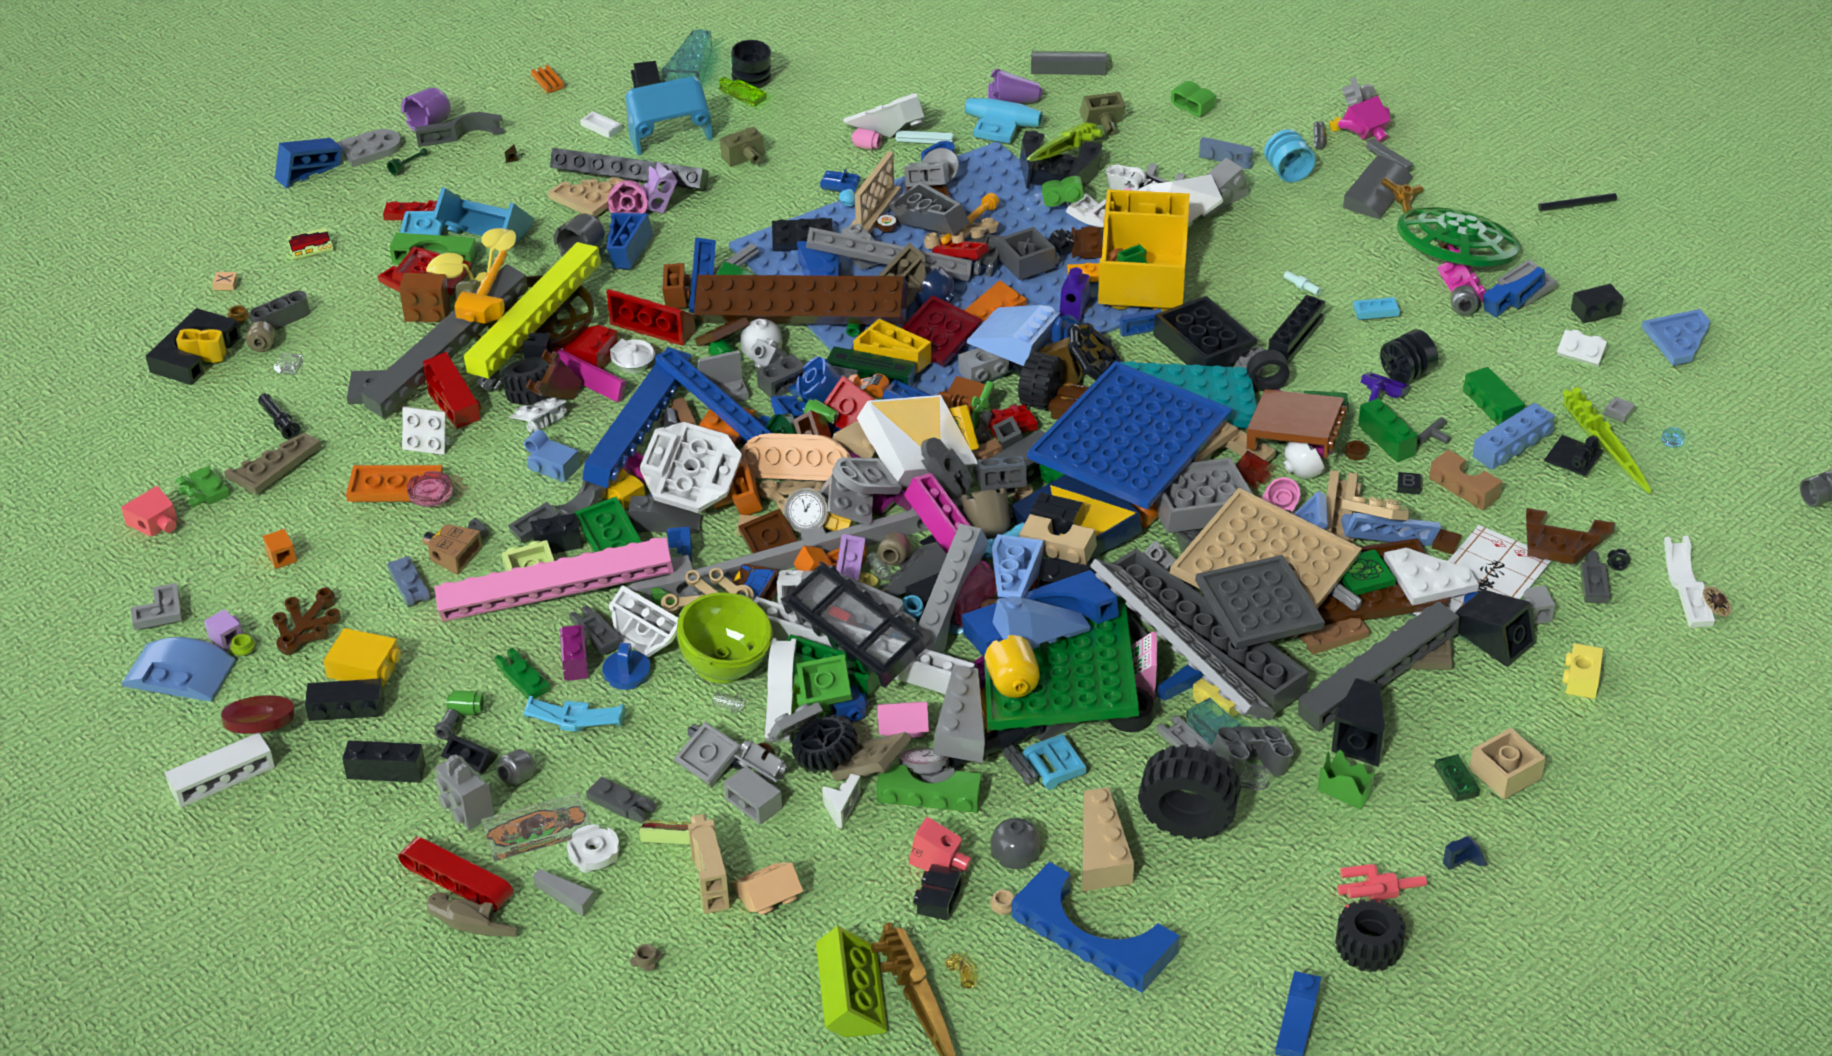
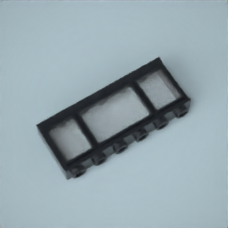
[780,561,926,688]

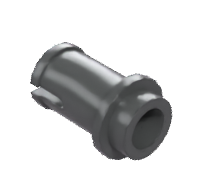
[434,709,461,740]

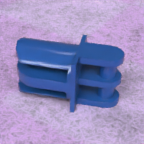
[820,168,861,192]

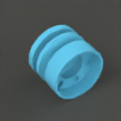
[1264,129,1316,183]

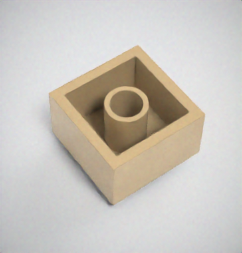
[1469,728,1546,800]

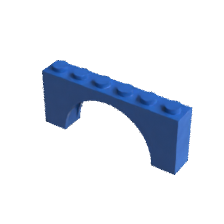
[962,570,1119,658]
[1012,862,1180,993]

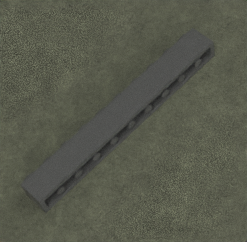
[361,264,528,418]

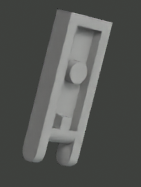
[1156,715,1212,751]

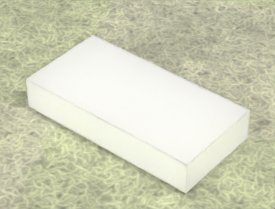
[580,111,622,138]

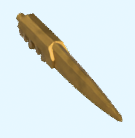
[871,923,956,1056]

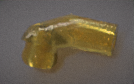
[945,953,974,989]

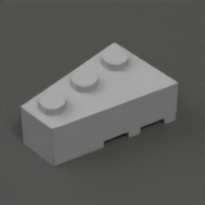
[1200,158,1249,218]

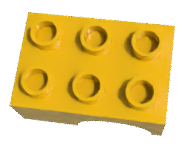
[1098,189,1190,312]

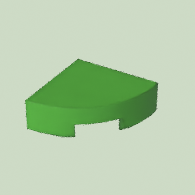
[651,588,675,608]

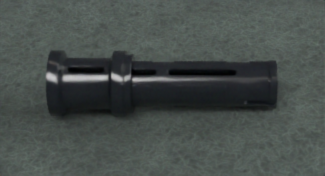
[258,393,301,440]

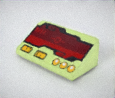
[287,228,333,260]
[639,820,691,844]

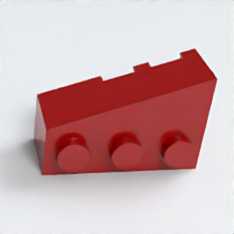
[423,352,481,429]

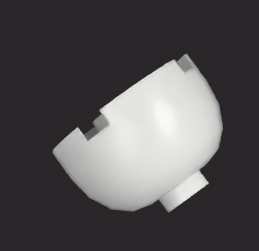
[740,319,783,356]
[1283,441,1325,479]

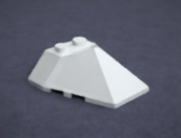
[843,93,925,138]
[1136,175,1224,227]

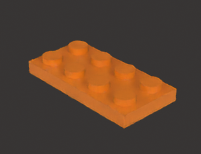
[346,465,443,502]

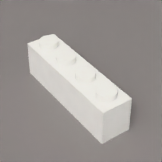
[165,733,275,808]

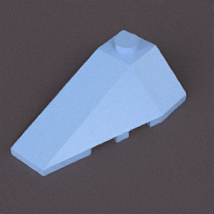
[992,534,1044,598]

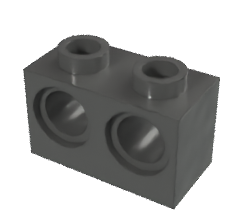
[757,354,805,399]
[977,456,1027,490]

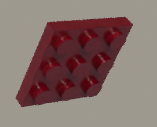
[902,295,982,367]

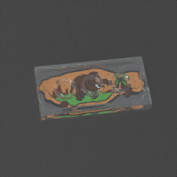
[481,793,591,861]

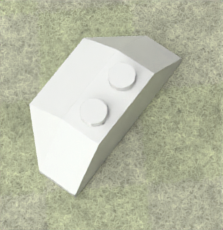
[609,585,678,657]

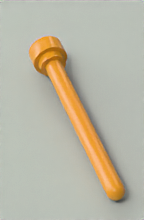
[941,193,999,245]

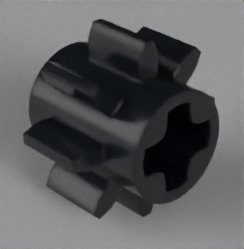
[1048,228,1074,255]

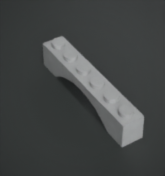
[917,524,988,654]

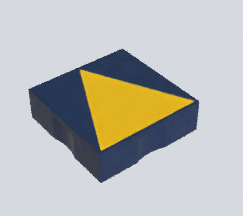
[1011,475,1142,564]

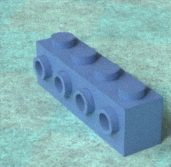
[1472,403,1555,470]

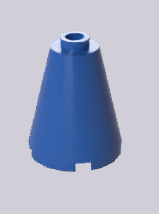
[796,356,842,403]

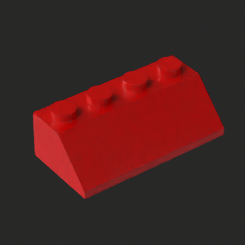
[606,289,695,346]

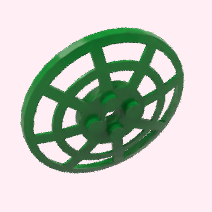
[1397,207,1520,266]

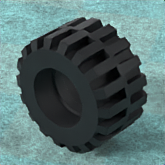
[1018,351,1063,410]
[501,357,550,404]
[1335,899,1406,972]

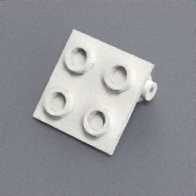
[509,397,567,433]
[402,407,450,455]

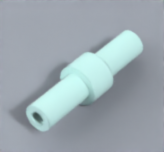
[1284,271,1321,296]

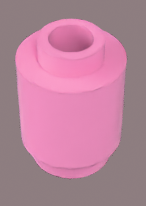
[852,128,882,150]

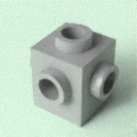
[748,338,787,368]

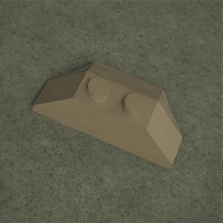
[878,242,926,307]

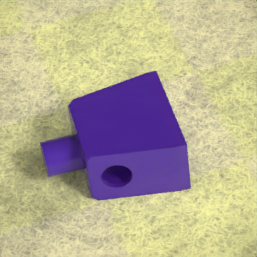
[1059,267,1091,321]

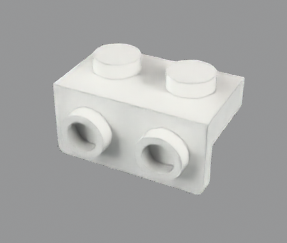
[1557,330,1607,367]

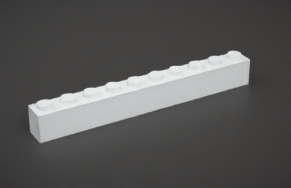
[753,597,975,694]

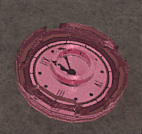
[407,471,453,507]

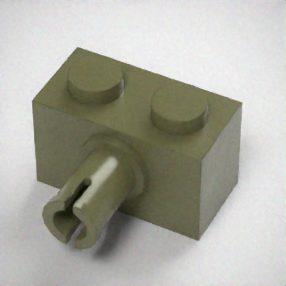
[1080,92,1126,136]
[720,127,764,167]

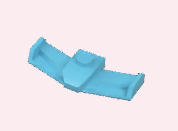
[523,696,626,732]

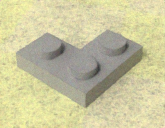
[131,583,182,630]

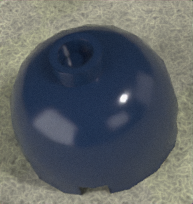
[915,266,955,305]

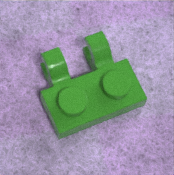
[176,466,230,507]

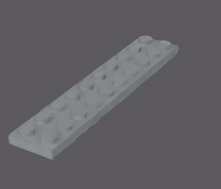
[1090,558,1276,720]

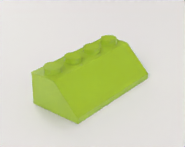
[816,925,887,1038]

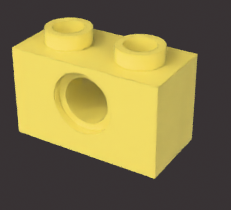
[1562,643,1603,699]

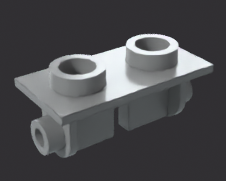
[734,740,788,783]

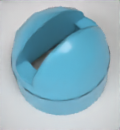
[839,189,855,207]

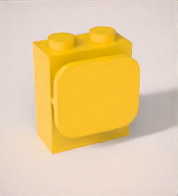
[323,628,401,687]

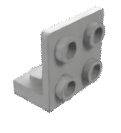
[698,350,749,408]
[820,474,873,525]

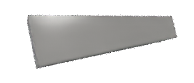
[533,869,595,917]

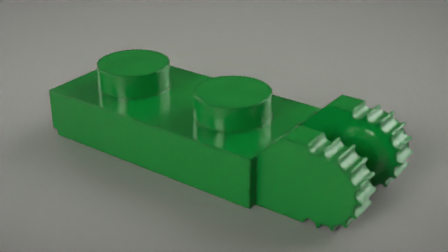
[494,648,551,699]

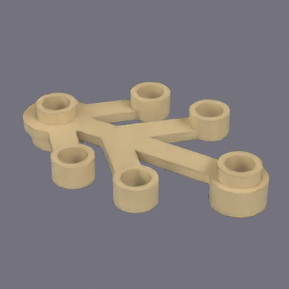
[924,218,998,249]
[758,479,829,512]
[661,568,754,614]

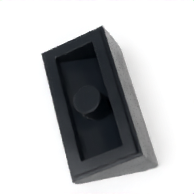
[441,734,498,774]

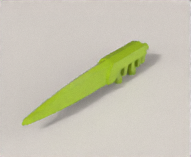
[1027,122,1103,161]
[1562,387,1651,494]

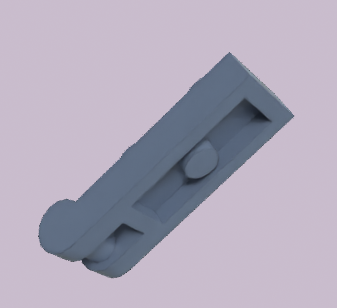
[1199,137,1254,169]
[387,556,430,607]

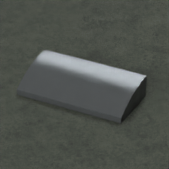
[1031,50,1107,75]
[1343,155,1413,220]

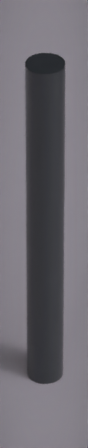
[1538,193,1617,211]

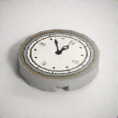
[784,488,830,532]
[899,748,949,774]

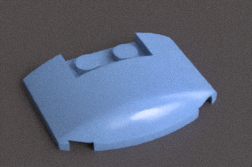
[122,637,236,702]

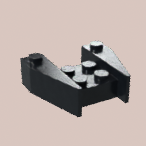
[1020,130,1103,189]

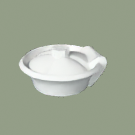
[610,338,655,373]

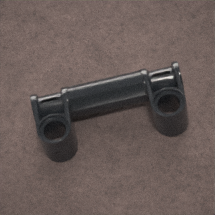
[949,725,1044,770]

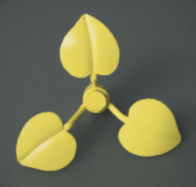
[426,228,516,283]

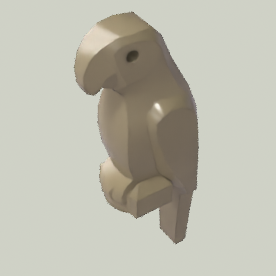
[427,892,518,937]

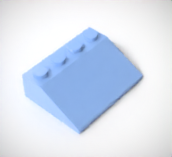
[967,305,1060,366]

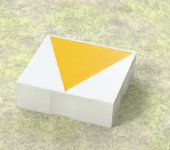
[857,395,977,487]

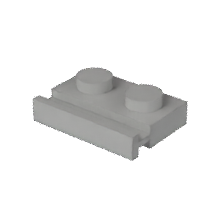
[767,702,823,743]

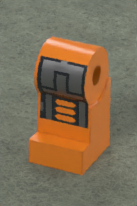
[848,374,889,399]

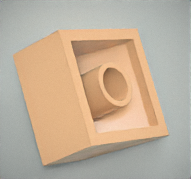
[731,862,803,915]

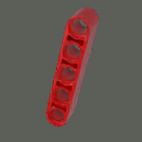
[398,837,514,912]

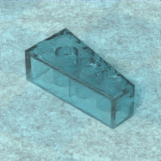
[662,29,712,84]

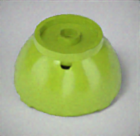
[677,592,773,684]

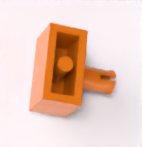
[713,461,763,515]

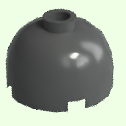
[990,817,1042,869]

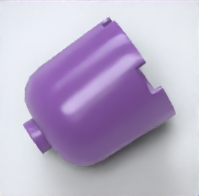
[401,88,451,131]

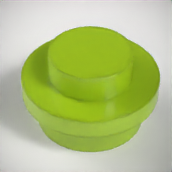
[230,634,255,656]

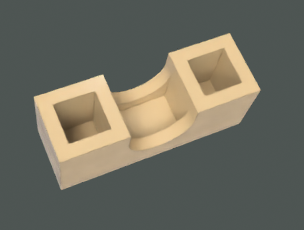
[1019,514,1097,565]

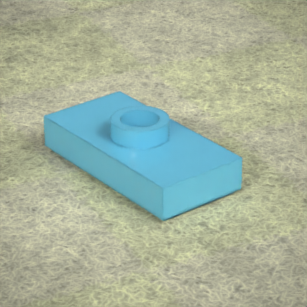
[1353,297,1400,320]

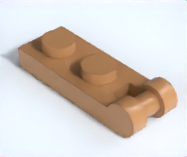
[1299,618,1370,654]

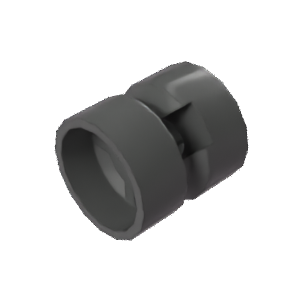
[1800,470,1832,507]

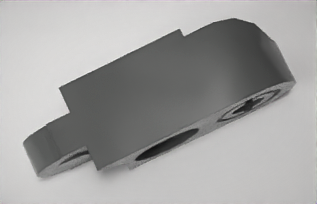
[921,437,973,499]

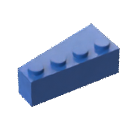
[797,241,839,276]

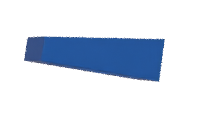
[1158,664,1204,701]

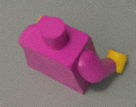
[1329,96,1390,143]

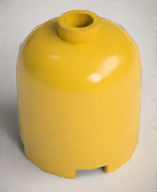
[985,635,1040,698]

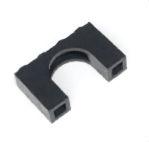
[146,308,241,385]

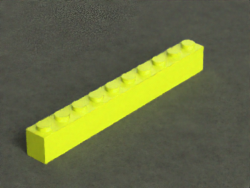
[464,242,601,379]

